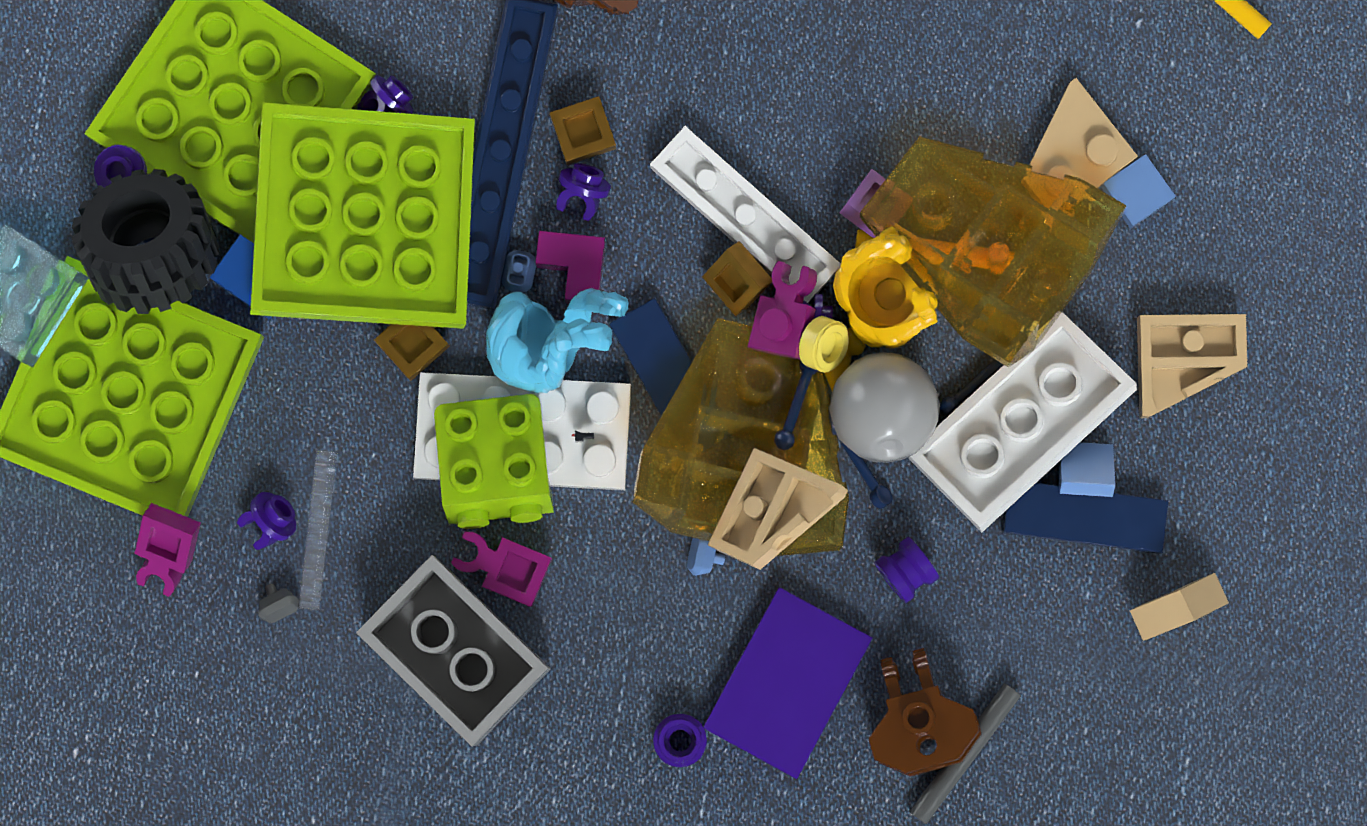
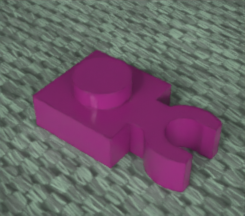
[748,261,817,360]
[135,503,201,597]
[451,532,552,607]

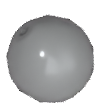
[829,352,940,463]

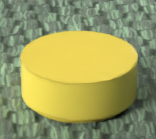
[799,316,849,373]

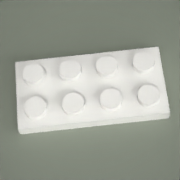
[909,312,1137,533]
[413,372,631,491]

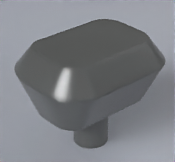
[258,583,300,623]

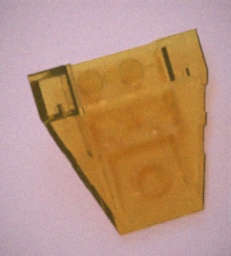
[860,136,1126,368]
[632,318,849,556]

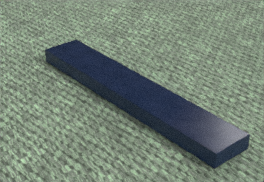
[467,0,558,310]

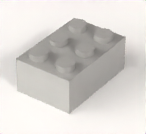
[356,555,551,747]

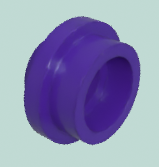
[653,714,707,767]

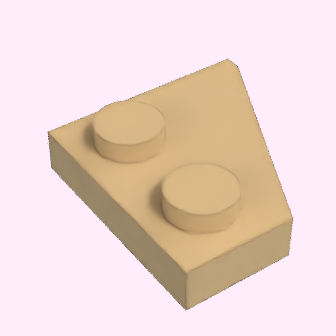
[1137,314,1247,418]

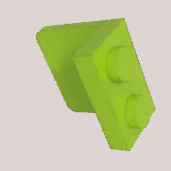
[434,394,554,529]

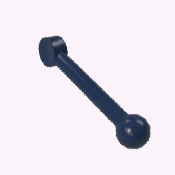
[940,336,1026,417]
[774,360,818,450]
[823,412,893,509]

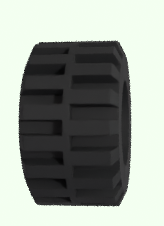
[72,169,219,314]

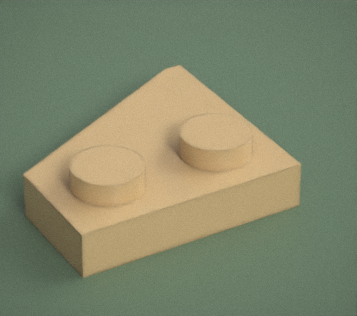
[1021,78,1138,222]
[708,448,848,570]

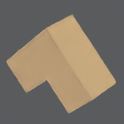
[1129,573,1229,641]

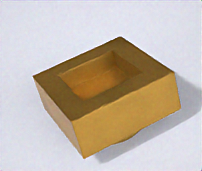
[550,96,616,165]
[702,241,772,316]
[374,324,450,381]

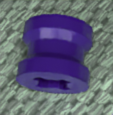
[874,536,940,604]

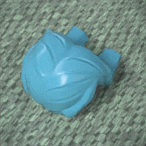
[486,288,629,393]

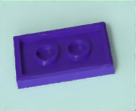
[703,587,873,779]

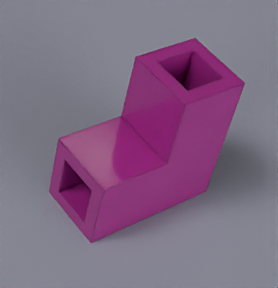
[536,231,606,304]

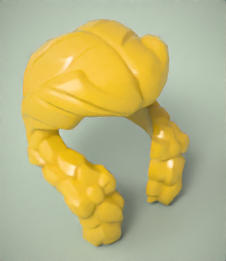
[833,226,938,349]

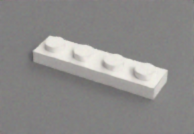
[650,126,841,304]

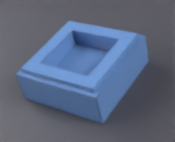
[1100,154,1176,229]
[1058,442,1115,497]

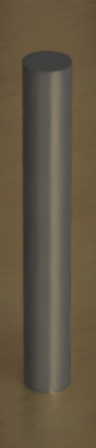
[909,683,1021,824]

